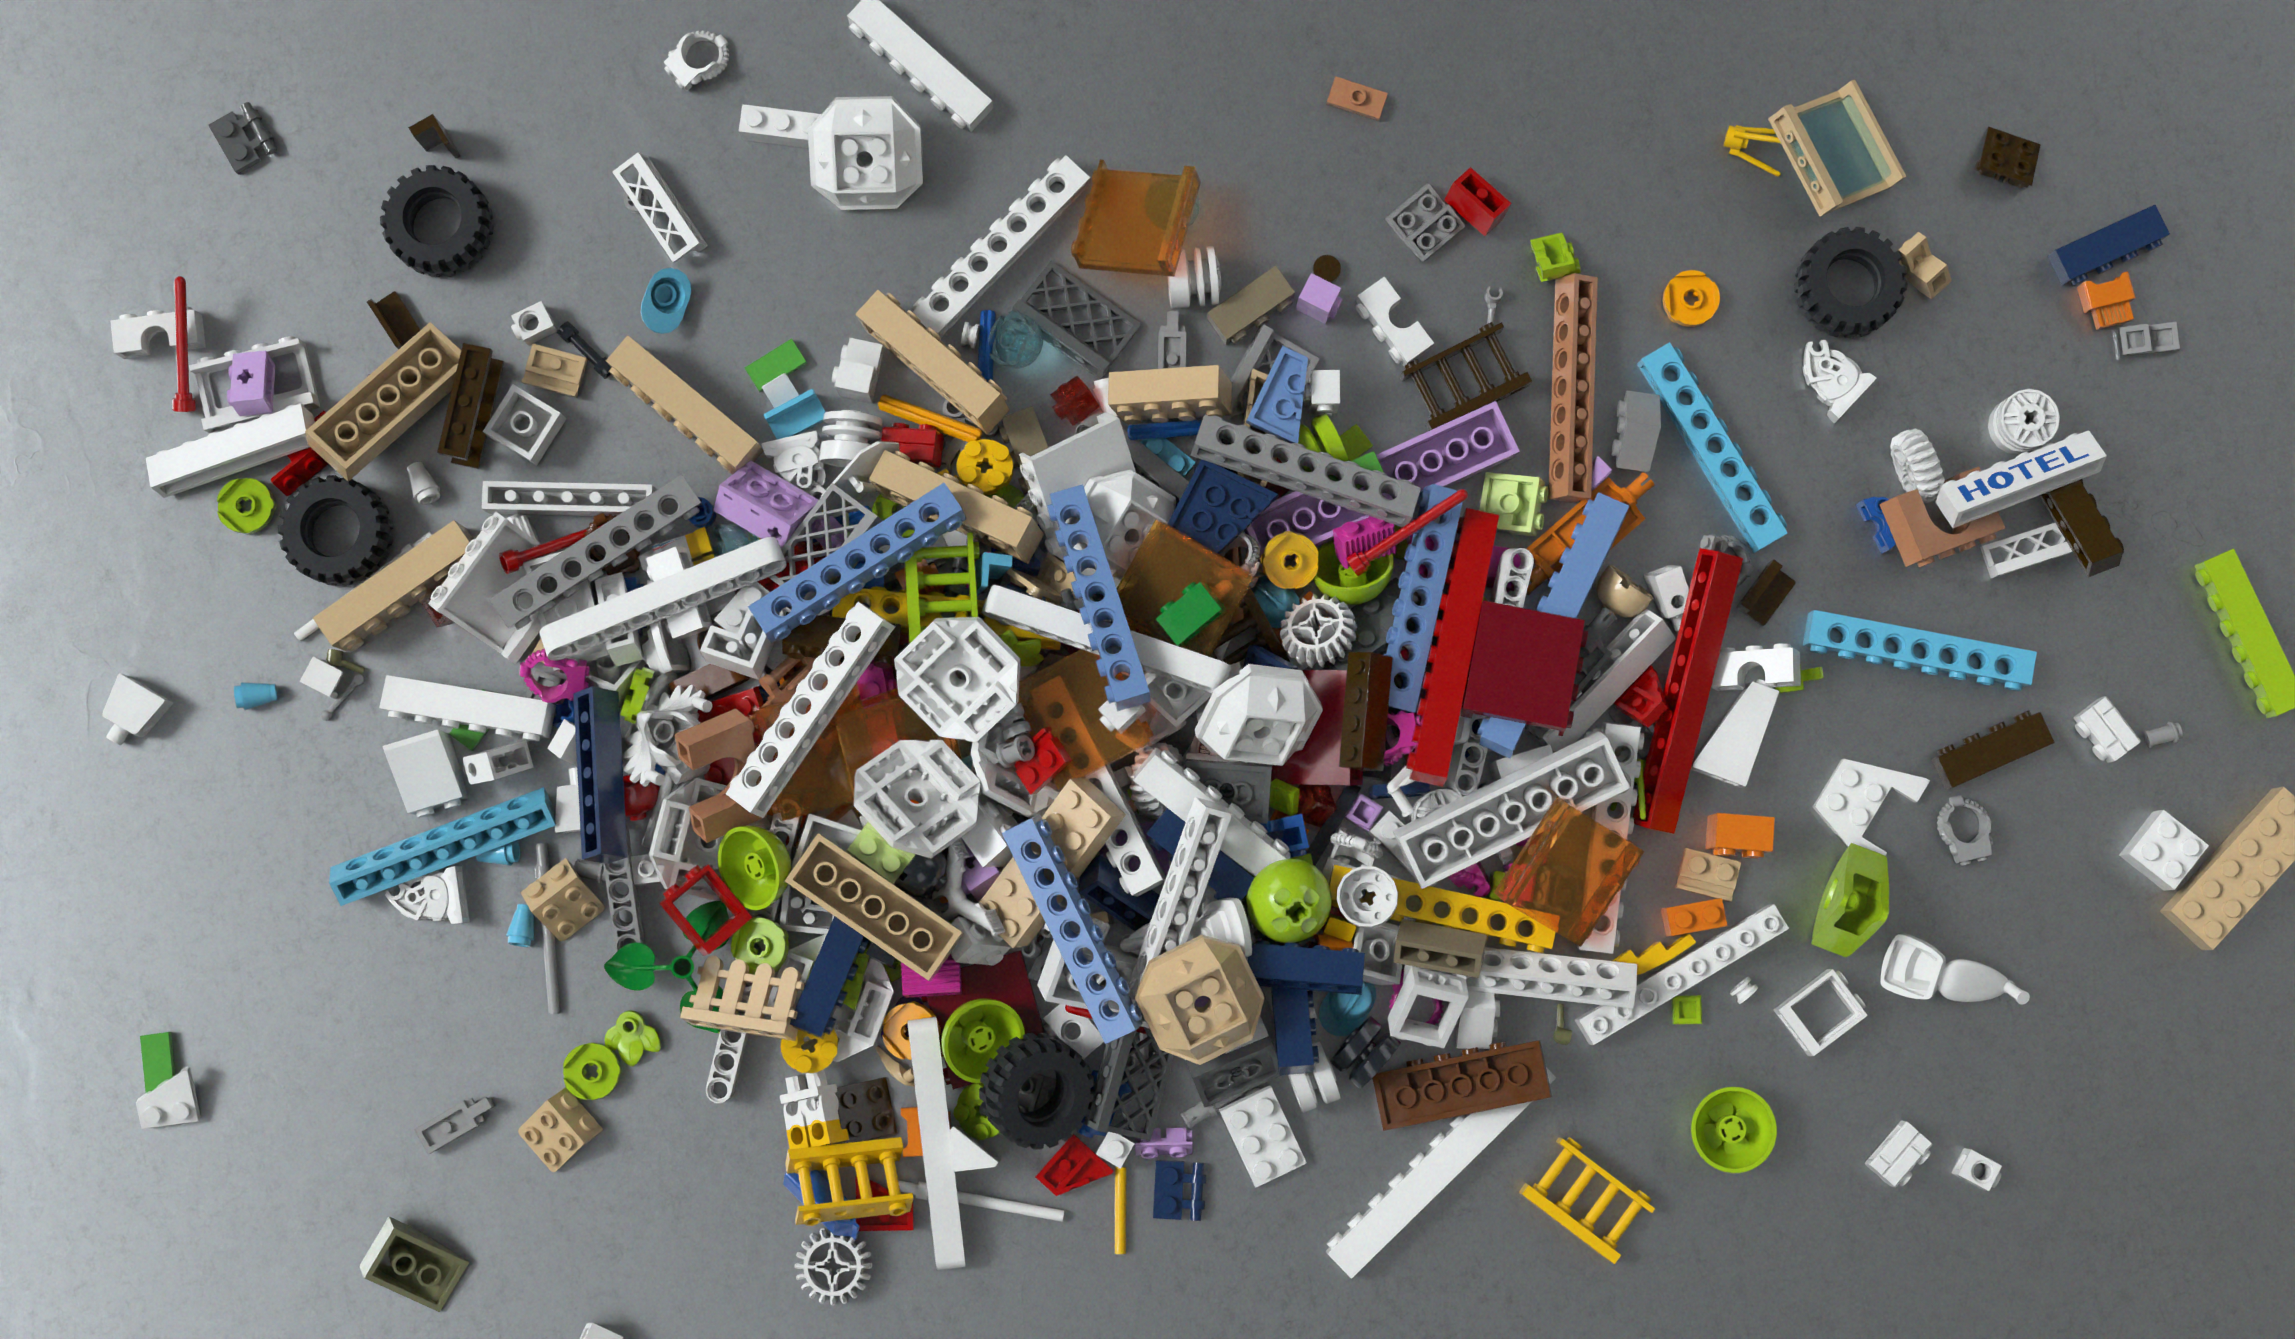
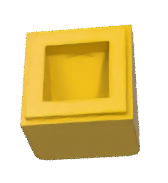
[1324,913,1357,942]

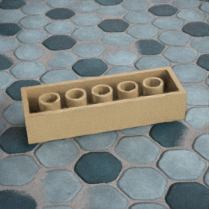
[855,290,1010,435]
[305,322,461,482]
[606,335,764,475]
[869,450,1044,564]
[313,520,473,651]
[980,777,1126,948]
[2160,787,2295,950]
[785,833,964,982]

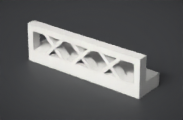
[612,152,708,263]
[1980,523,2073,579]

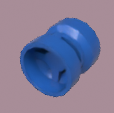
[688,497,717,528]

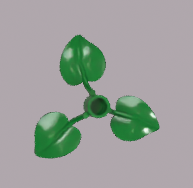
[604,901,730,1033]

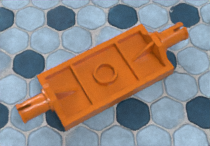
[1526,472,1655,595]

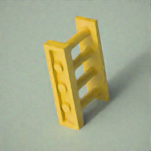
[785,1137,913,1226]
[1519,1137,1655,1264]

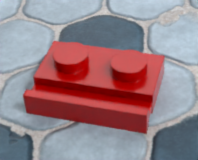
[1014,726,1072,795]

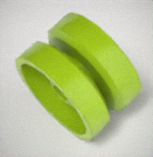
[1298,413,1349,472]

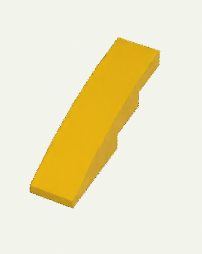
[1612,934,1696,975]

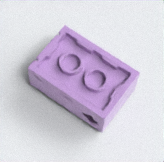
[713,461,819,549]

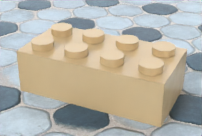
[1108,365,1232,424]

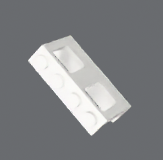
[189,336,320,433]

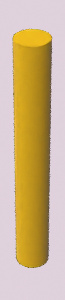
[1115,1167,1127,1254]

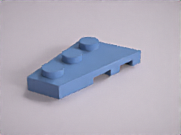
[1246,345,1308,443]

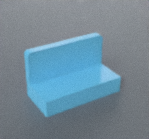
[763,389,825,439]
[969,552,1012,596]

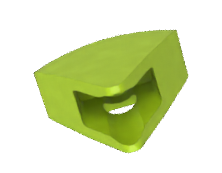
[1811,843,1889,957]

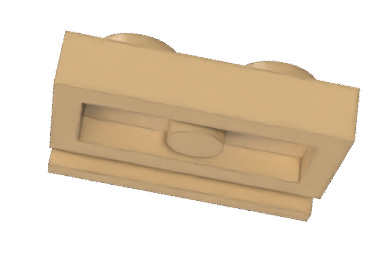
[521,343,588,398]
[1675,848,1741,902]

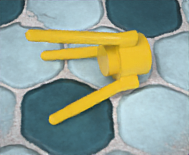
[1723,125,1781,177]

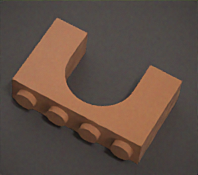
[1879,467,2005,568]
[675,709,767,843]

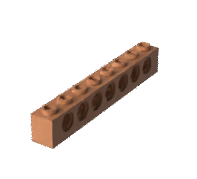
[1548,273,1598,502]

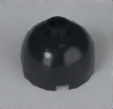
[893,851,947,897]

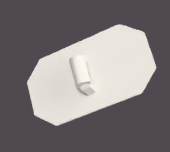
[821,441,900,510]

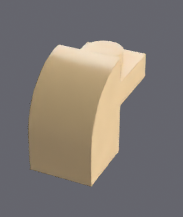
[1899,232,1952,299]

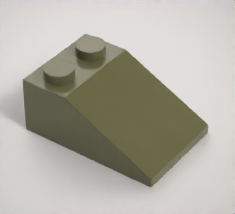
[359,1217,469,1312]

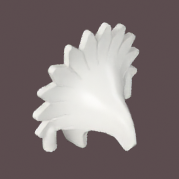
[623,685,712,787]

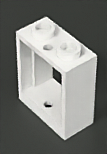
[1388,966,1469,1048]
[1773,969,1868,1056]

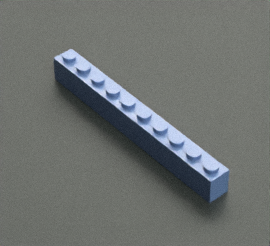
[1477,492,1629,759]

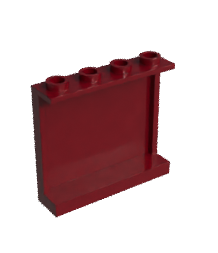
[1460,600,1588,736]
[1271,670,1363,785]
[921,951,1045,1090]

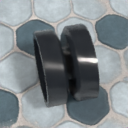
[1330,1016,1401,1089]

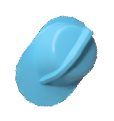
[641,268,692,334]
[1249,575,1300,628]
[1319,981,1376,1036]

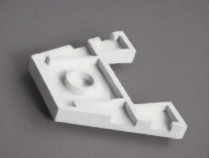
[1813,759,1930,855]

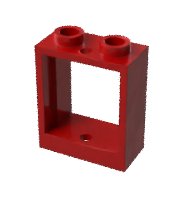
[659,864,753,956]

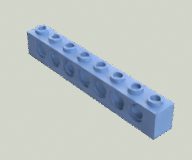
[748,483,966,643]
[1047,484,1151,712]
[1384,484,1463,713]
[1002,814,1143,1044]

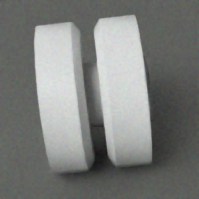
[1288,1040,1341,1113]

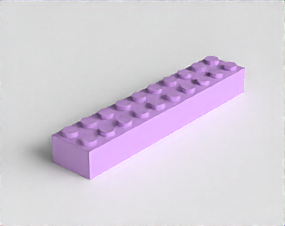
[1244,401,1520,572]

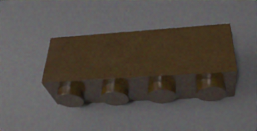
[2039,479,2124,577]
[782,612,901,669]
[1339,652,1393,771]
[1931,710,2055,790]

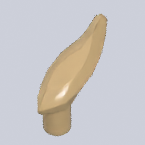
[876,1046,915,1087]

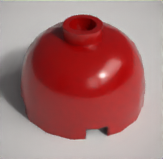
[623,774,660,821]

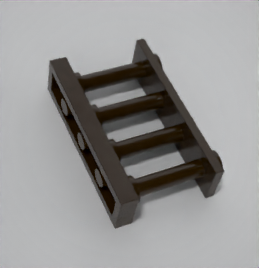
[1400,322,1532,431]
[437,343,504,469]
[1193,577,1291,665]

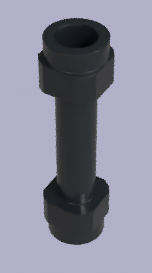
[557,321,612,379]

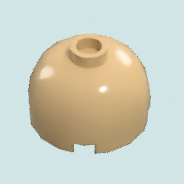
[1596,565,1654,618]

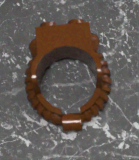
[583,512,641,576]

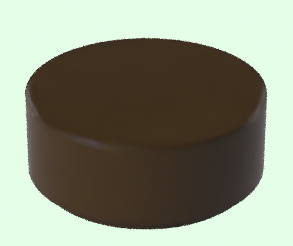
[1313,255,1341,283]

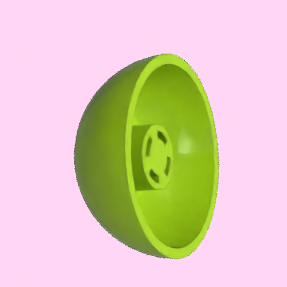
[1313,540,1394,605]
[718,826,792,910]
[1247,859,1332,943]
[942,999,1025,1083]
[1691,1087,1777,1173]

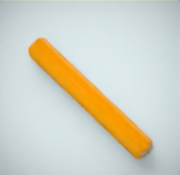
[878,394,982,442]

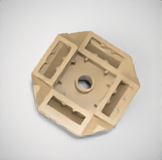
[1134,935,1265,1065]

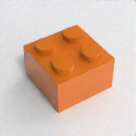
[1705,813,1775,859]

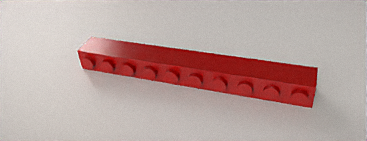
[1406,508,1499,787]
[1633,548,1743,834]

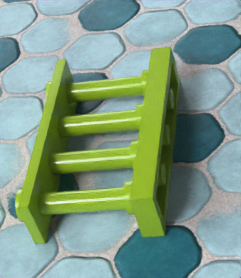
[904,532,979,644]

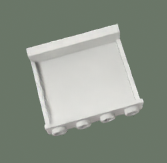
[1019,412,1136,560]
[428,512,554,664]

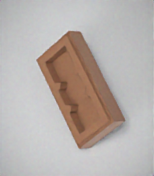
[1326,76,1388,121]

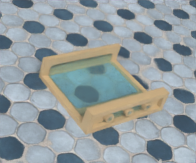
[1768,79,1907,217]

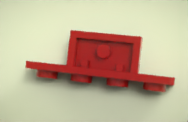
[271,411,328,496]

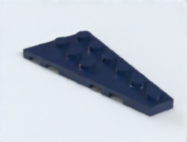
[1124,459,1279,623]

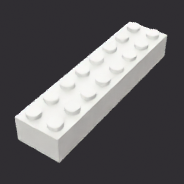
[1393,731,1630,889]

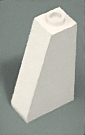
[1691,679,1779,788]

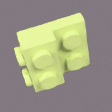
[1479,472,1549,537]
[846,822,915,884]

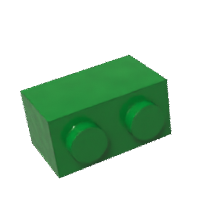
[1156,582,1227,646]

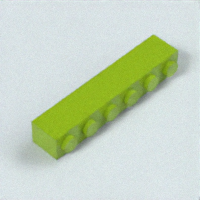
[2194,548,2295,718]

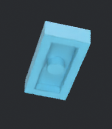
[1140,438,1195,478]

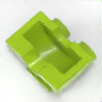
[1530,232,1581,282]

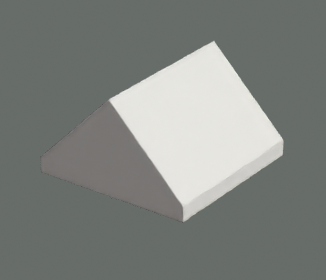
[950,1124,1001,1172]

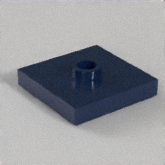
[1368,779,1430,800]

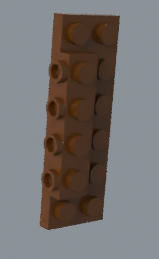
[1372,1040,1552,1131]

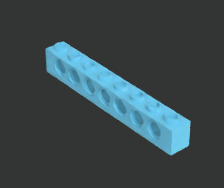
[1637,342,1788,553]
[1803,610,2037,691]
[329,787,556,906]

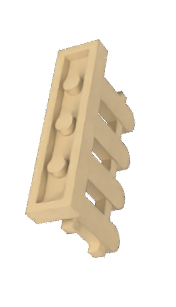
[680,956,805,1041]

